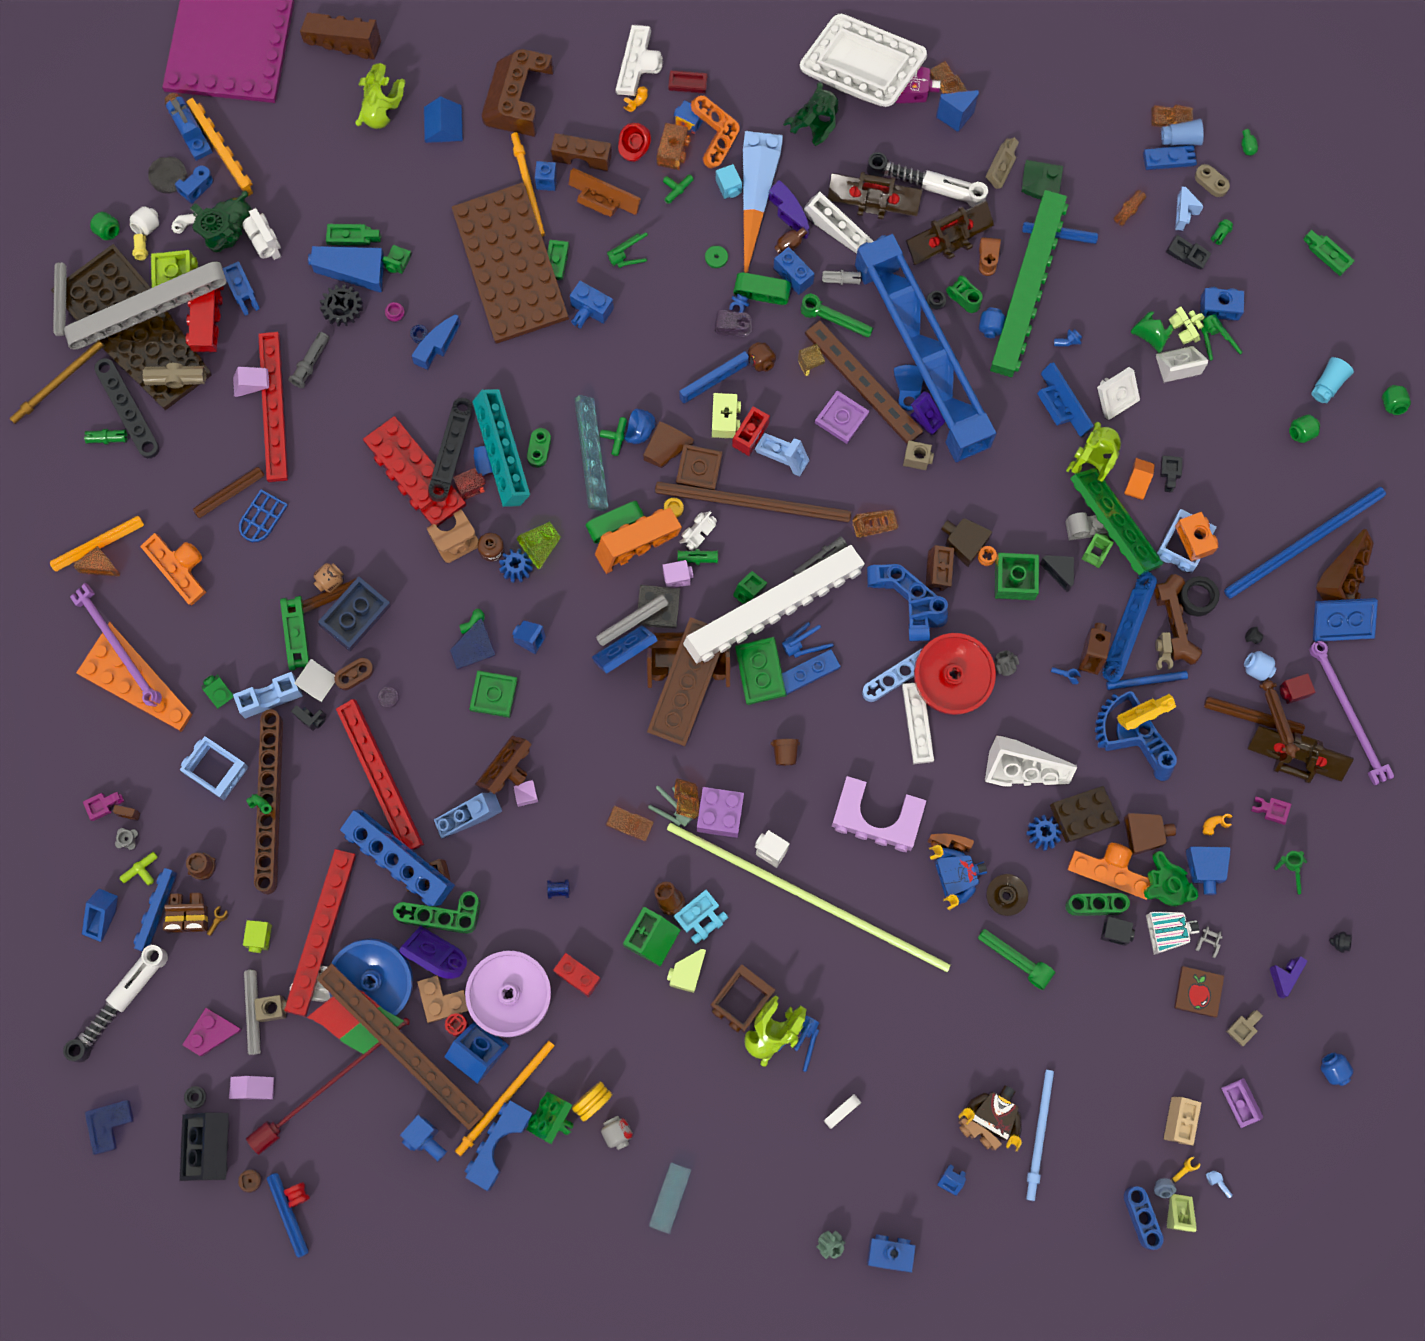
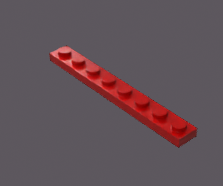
[259,332,288,482]
[336,699,424,850]
[284,849,356,1017]

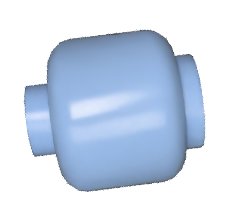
[1244,651,1276,681]

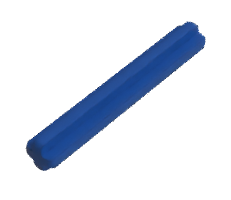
[1022,222,1098,244]
[267,1173,308,1257]

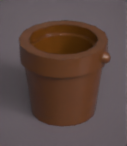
[771,739,800,766]
[186,853,216,880]
[654,881,685,915]

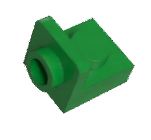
[382,245,412,274]
[733,571,767,604]

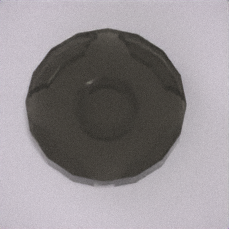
[148,156,187,194]

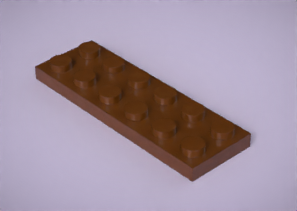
[647,617,720,746]

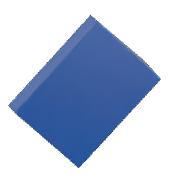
[936,90,979,132]
[424,96,463,143]

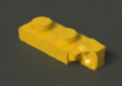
[1117,694,1176,731]

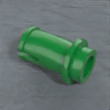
[1211,219,1233,245]

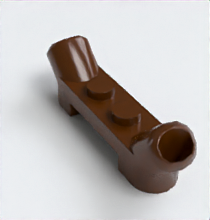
[1154,574,1202,665]

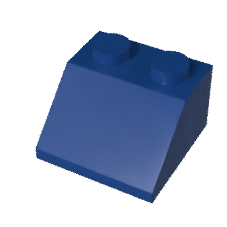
[445,1021,509,1084]

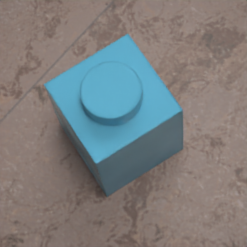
[716,164,742,199]

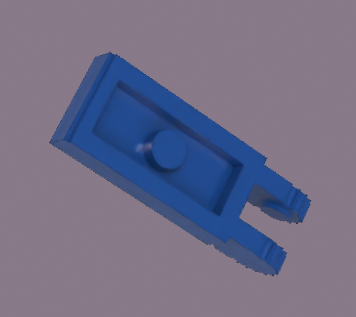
[222,261,260,315]

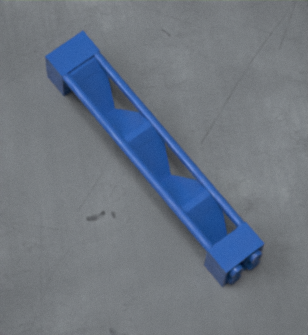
[855,234,996,463]

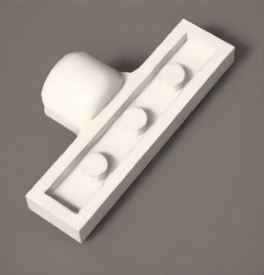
[616,25,662,96]

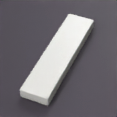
[902,683,934,764]

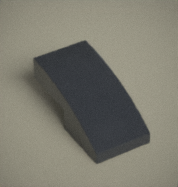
[1166,234,1212,270]

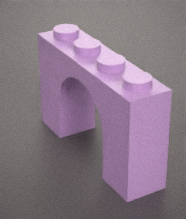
[831,776,926,852]

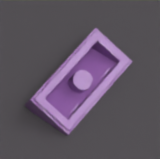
[1221,1078,1263,1128]

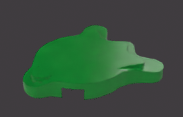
[1144,851,1198,907]

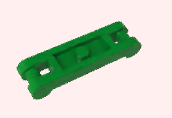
[280,596,310,671]

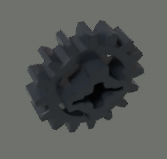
[320,284,363,327]

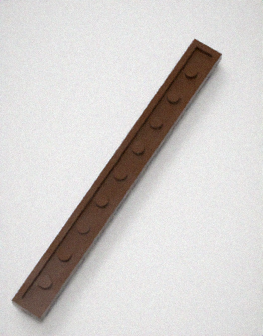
[316,963,484,1130]

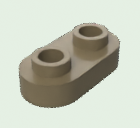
[1195,164,1230,197]

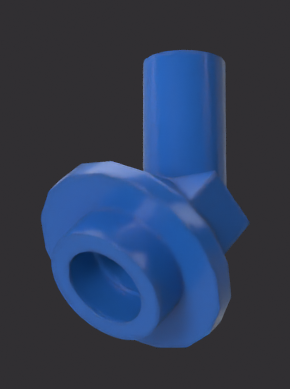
[1054,329,1082,346]

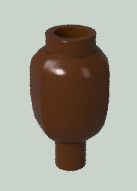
[775,227,807,254]

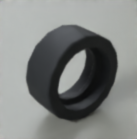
[1178,576,1220,617]

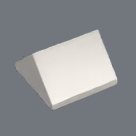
[1156,346,1208,382]

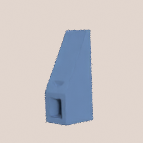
[434,793,502,838]

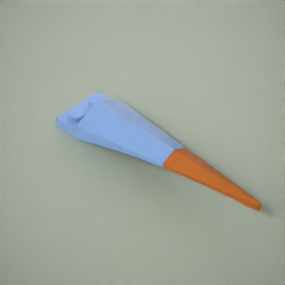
[743,131,783,273]

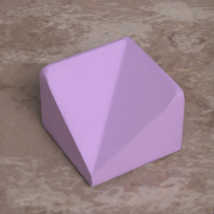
[514,780,538,807]

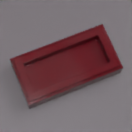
[668,70,707,93]

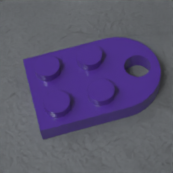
[399,926,467,979]

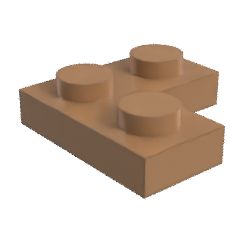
[417,976,469,1023]

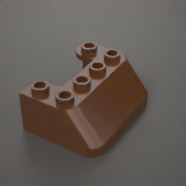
[482,49,554,137]

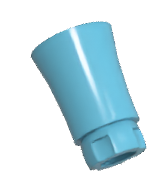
[1311,357,1354,403]

